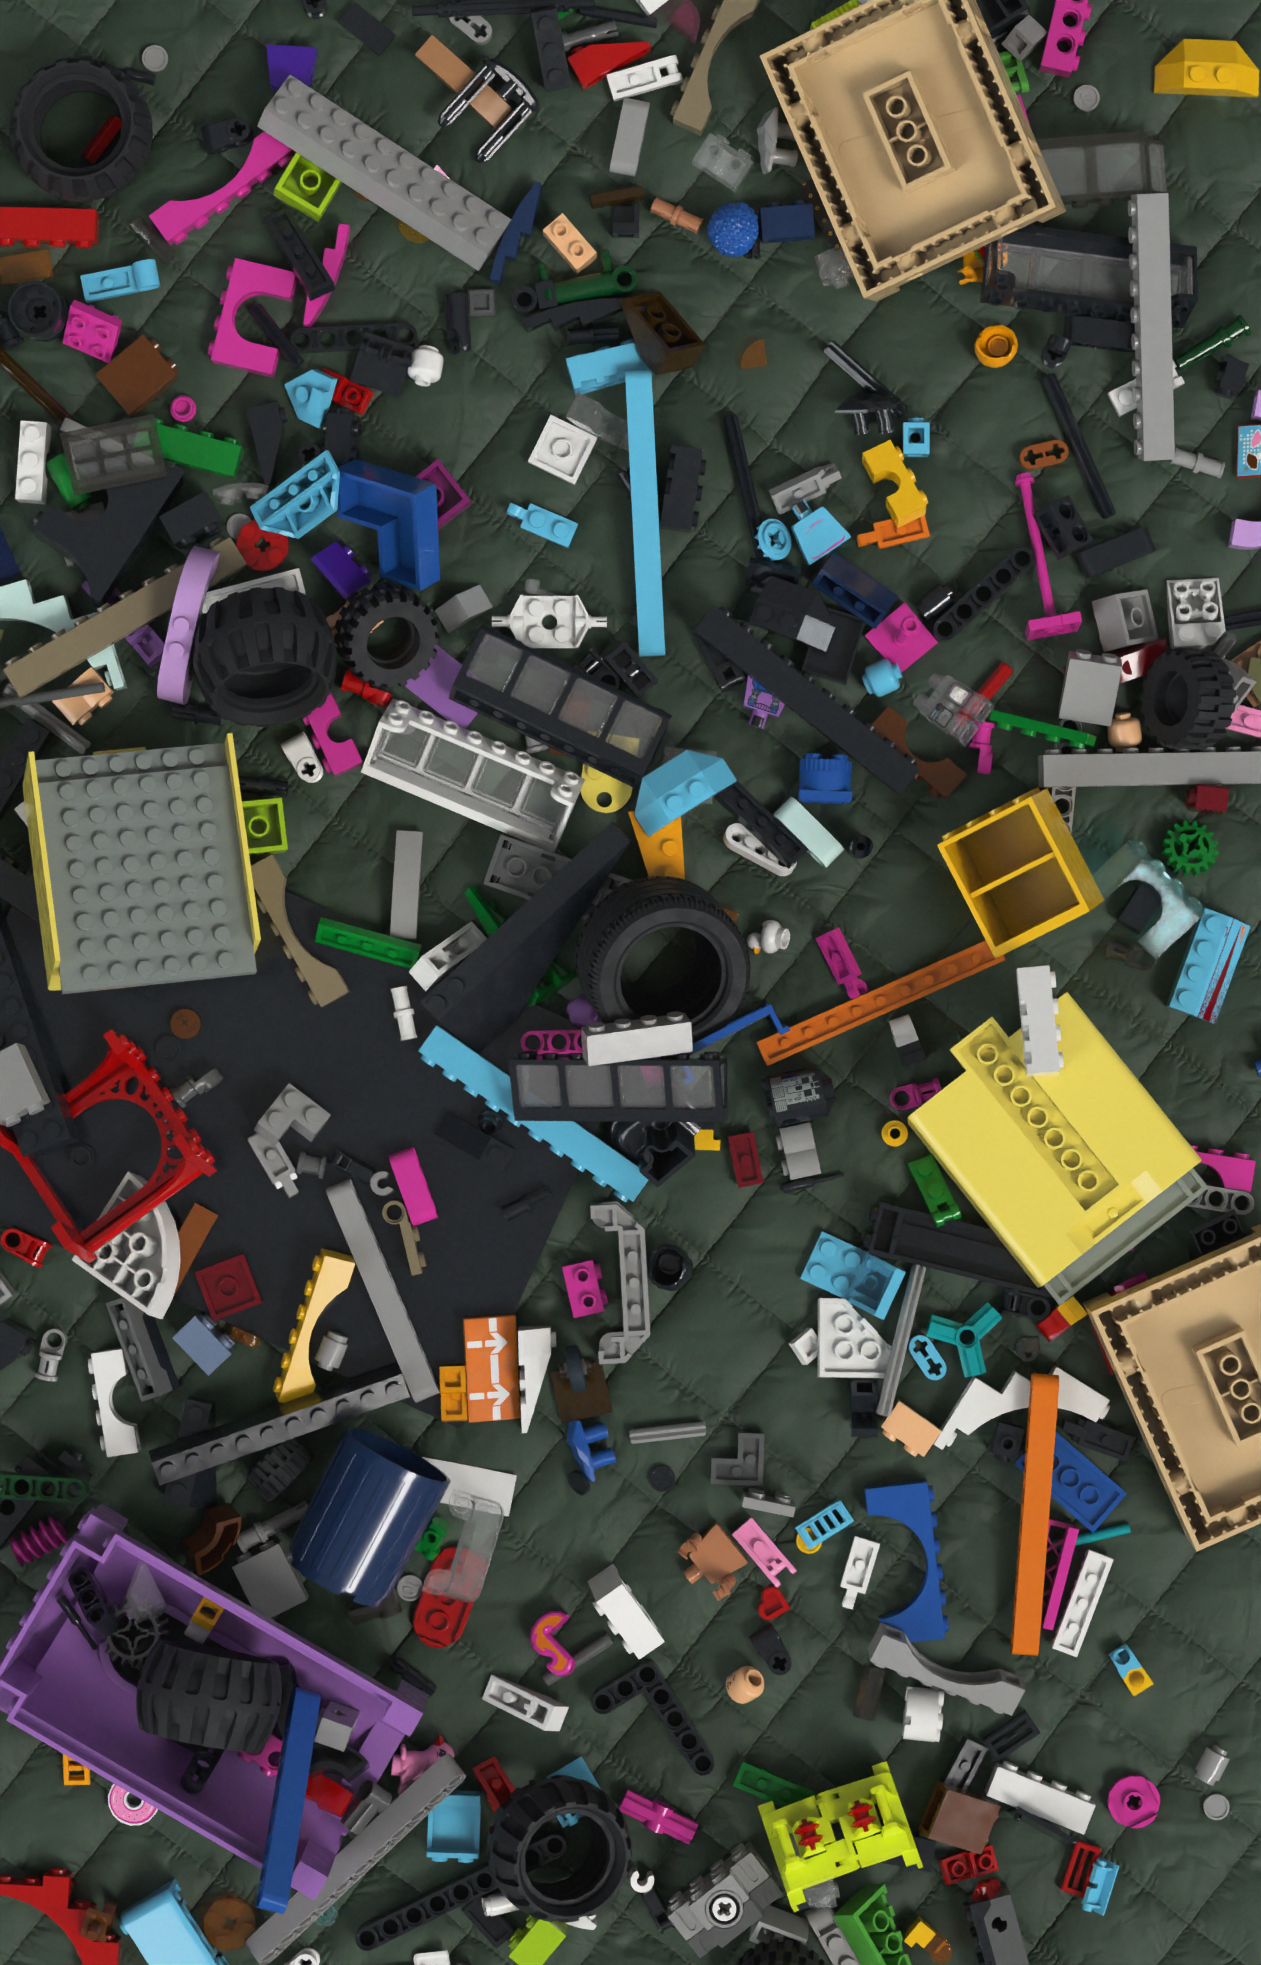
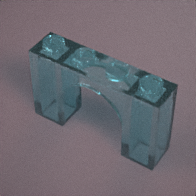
[1092,838,1205,960]

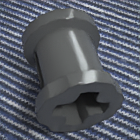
[297,1151,327,1179]

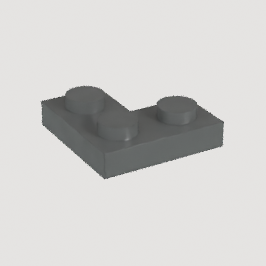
[710,1432,765,1486]

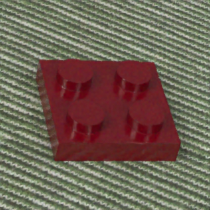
[194,1253,263,1321]

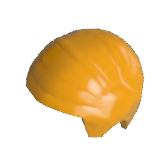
[974,325,1018,368]

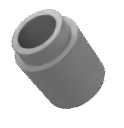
[314,1330,348,1371]
[1195,1744,1230,1786]

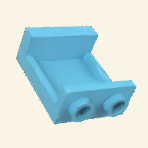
[426,1790,481,1863]

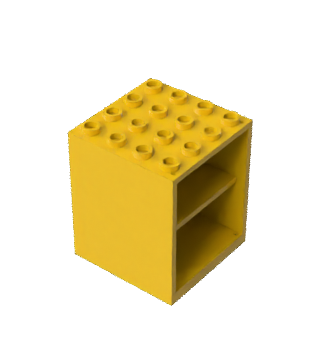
[937,787,1104,959]

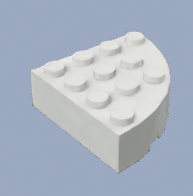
[72,1171,181,1319]

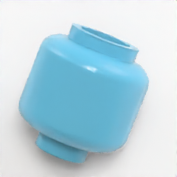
[862,659,903,697]

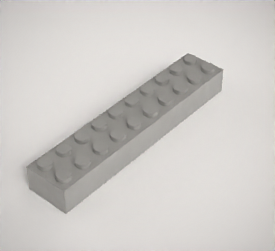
[257,75,512,271]

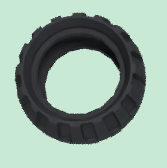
[9,57,153,203]
[193,587,337,727]
[136,1640,282,1752]
[487,1775,632,1923]

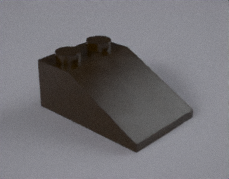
[621,291,705,375]

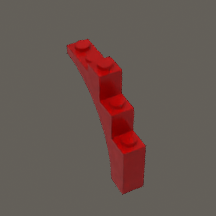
[0,1867,121,1965]

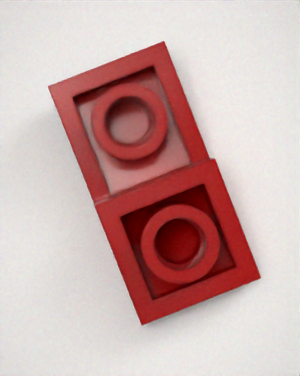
[322,368,374,416]
[305,1774,354,1818]
[938,1844,999,1885]

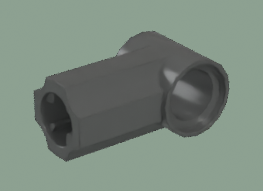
[340,1780,392,1835]

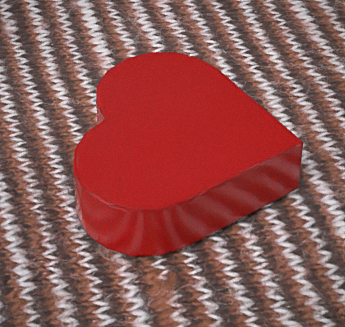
[758,1585,790,1620]

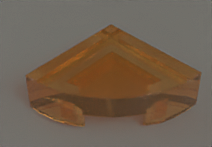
[741,339,767,370]

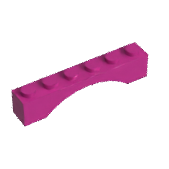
[149,131,295,246]

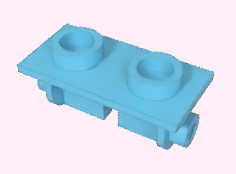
[1080,1856,1119,1916]

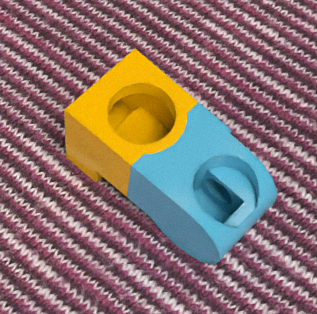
[1108,1643,1154,1696]

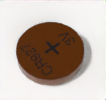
[170,1009,201,1039]

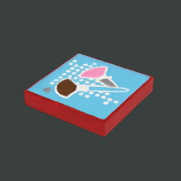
[1236,424,1261,479]

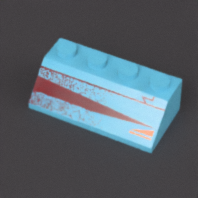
[1166,908,1251,1024]

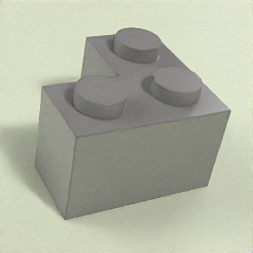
[254,1083,331,1146]

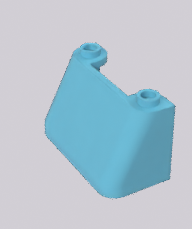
[118,1878,230,1965]

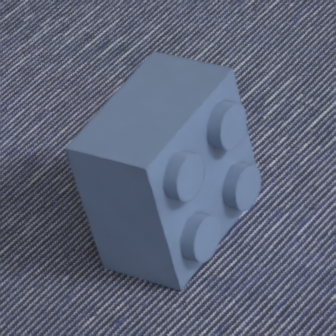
[172,1312,237,1376]

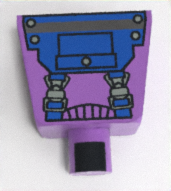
[743,676,785,729]

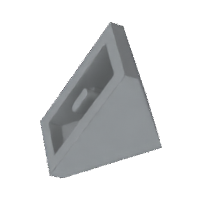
[435,585,493,633]

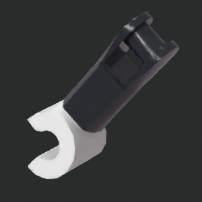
[629,1865,675,1935]

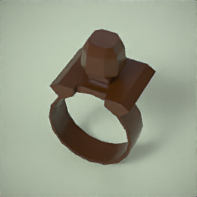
[80,1899,119,1943]

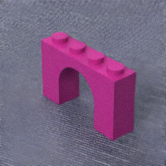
[208,258,298,378]

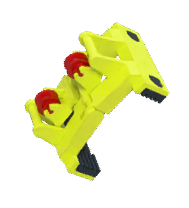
[758,1761,923,1912]

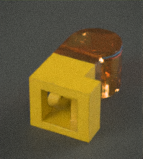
[902,1916,952,1964]

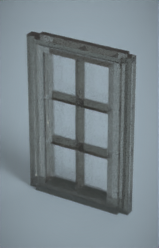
[60,414,167,495]

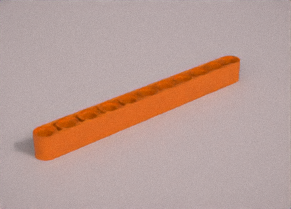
[1011,1373,1059,1656]

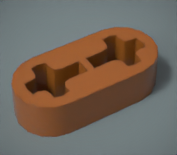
[1019,440,1069,471]

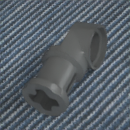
[169,1068,224,1108]

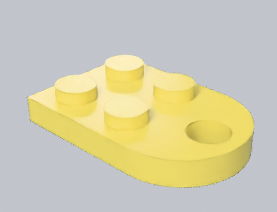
[581,731,640,813]

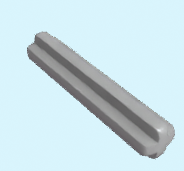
[629,1421,706,1444]

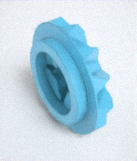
[754,519,791,561]

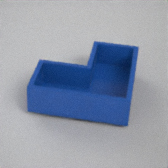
[337,459,440,591]

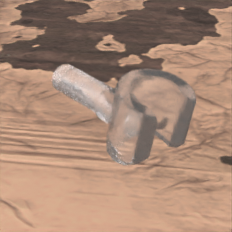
[525,579,561,596]

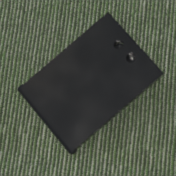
[1007,1807,1077,1845]

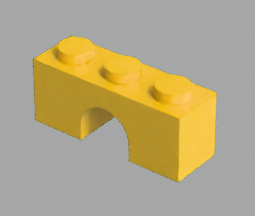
[862,440,928,528]

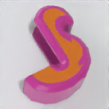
[530,1611,575,1676]

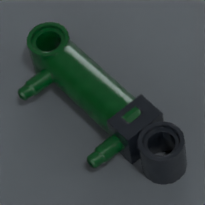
[512,249,637,316]

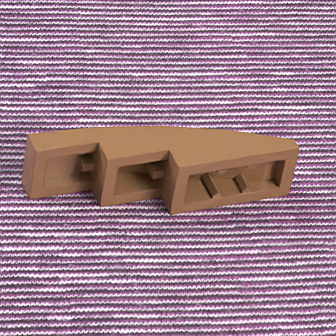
[415,35,512,129]

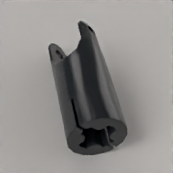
[444,292,471,355]
[847,835,873,859]

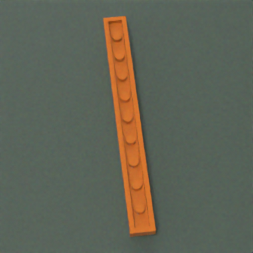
[756,940,1006,1066]

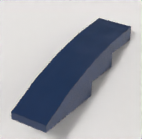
[490,182,542,285]

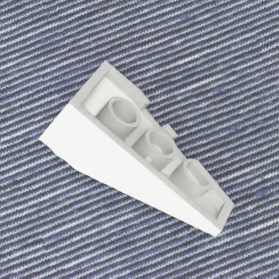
[518,1326,556,1433]

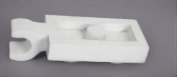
[840,1535,880,1610]

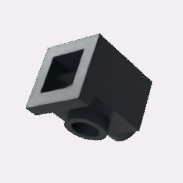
[1214,355,1249,399]

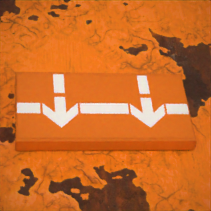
[463,1314,520,1423]

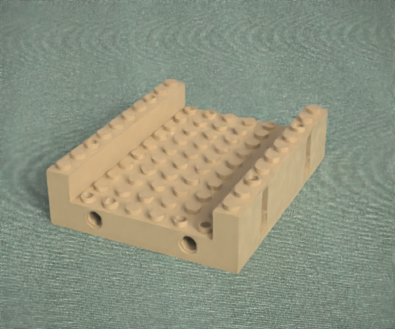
[760,0,1066,301]
[1083,1224,1261,1551]

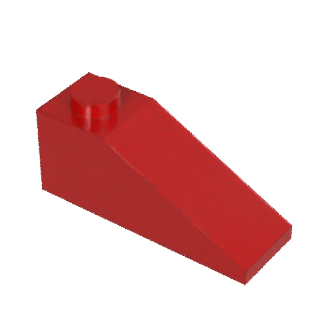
[567,41,651,91]
[472,1756,515,1814]

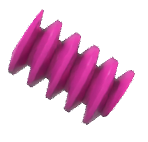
[11,1516,69,1567]

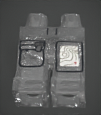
[913,673,995,747]

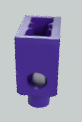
[267,44,318,92]

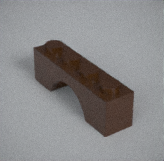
[872,706,967,799]

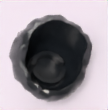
[648,1244,693,1291]

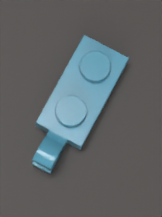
[506,503,578,548]

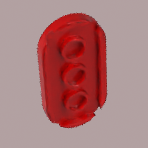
[413,1546,483,1648]

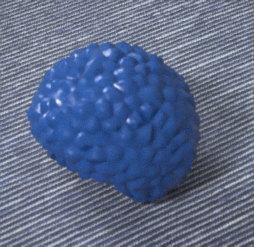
[707,202,759,257]

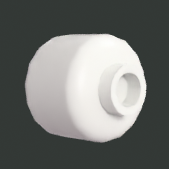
[407,345,444,386]

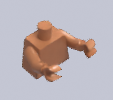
[677,1521,748,1601]

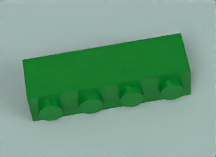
[133,417,244,479]

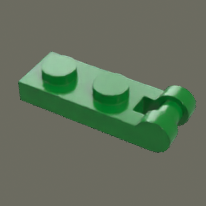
[908,1154,962,1228]

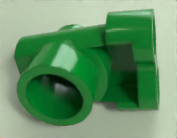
[415,1516,449,1561]

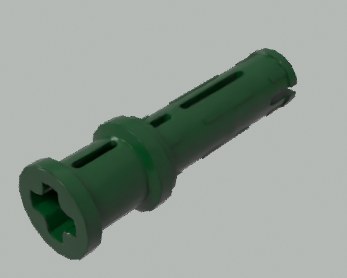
[1173,314,1251,372]

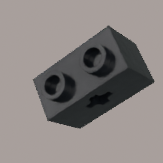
[605,641,659,699]

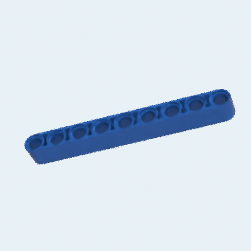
[256,1687,321,1914]

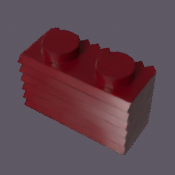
[1185,784,1229,815]

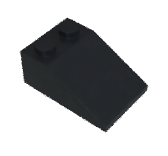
[0,1317,36,1371]

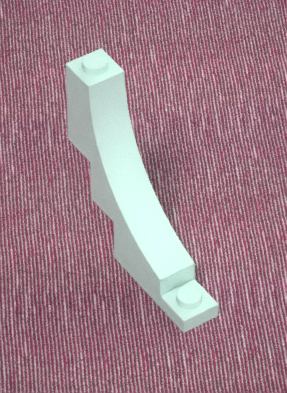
[0,579,127,691]

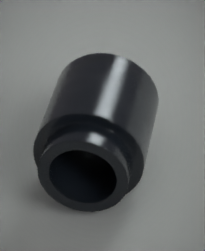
[915,584,955,622]

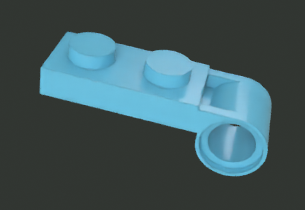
[80,259,160,303]

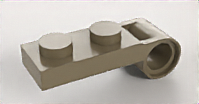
[382,1199,427,1276]

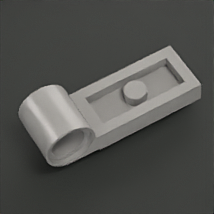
[804,1899,861,1965]

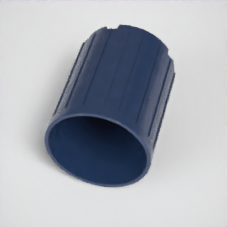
[287,1427,451,1607]

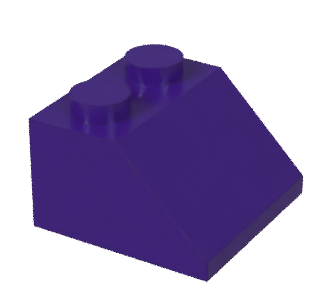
[311,541,372,601]

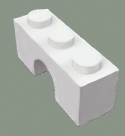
[15,421,51,504]

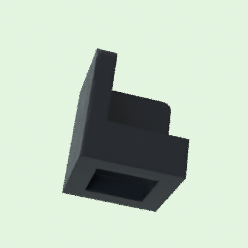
[613,202,640,238]

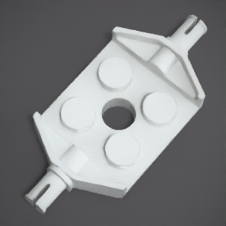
[492,595,607,648]

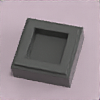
[468,289,495,317]

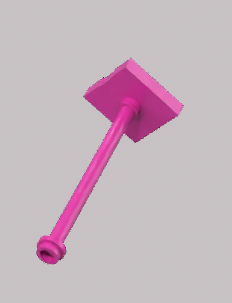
[1015,473,1082,641]
[864,603,938,673]

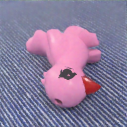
[391,1734,454,1795]

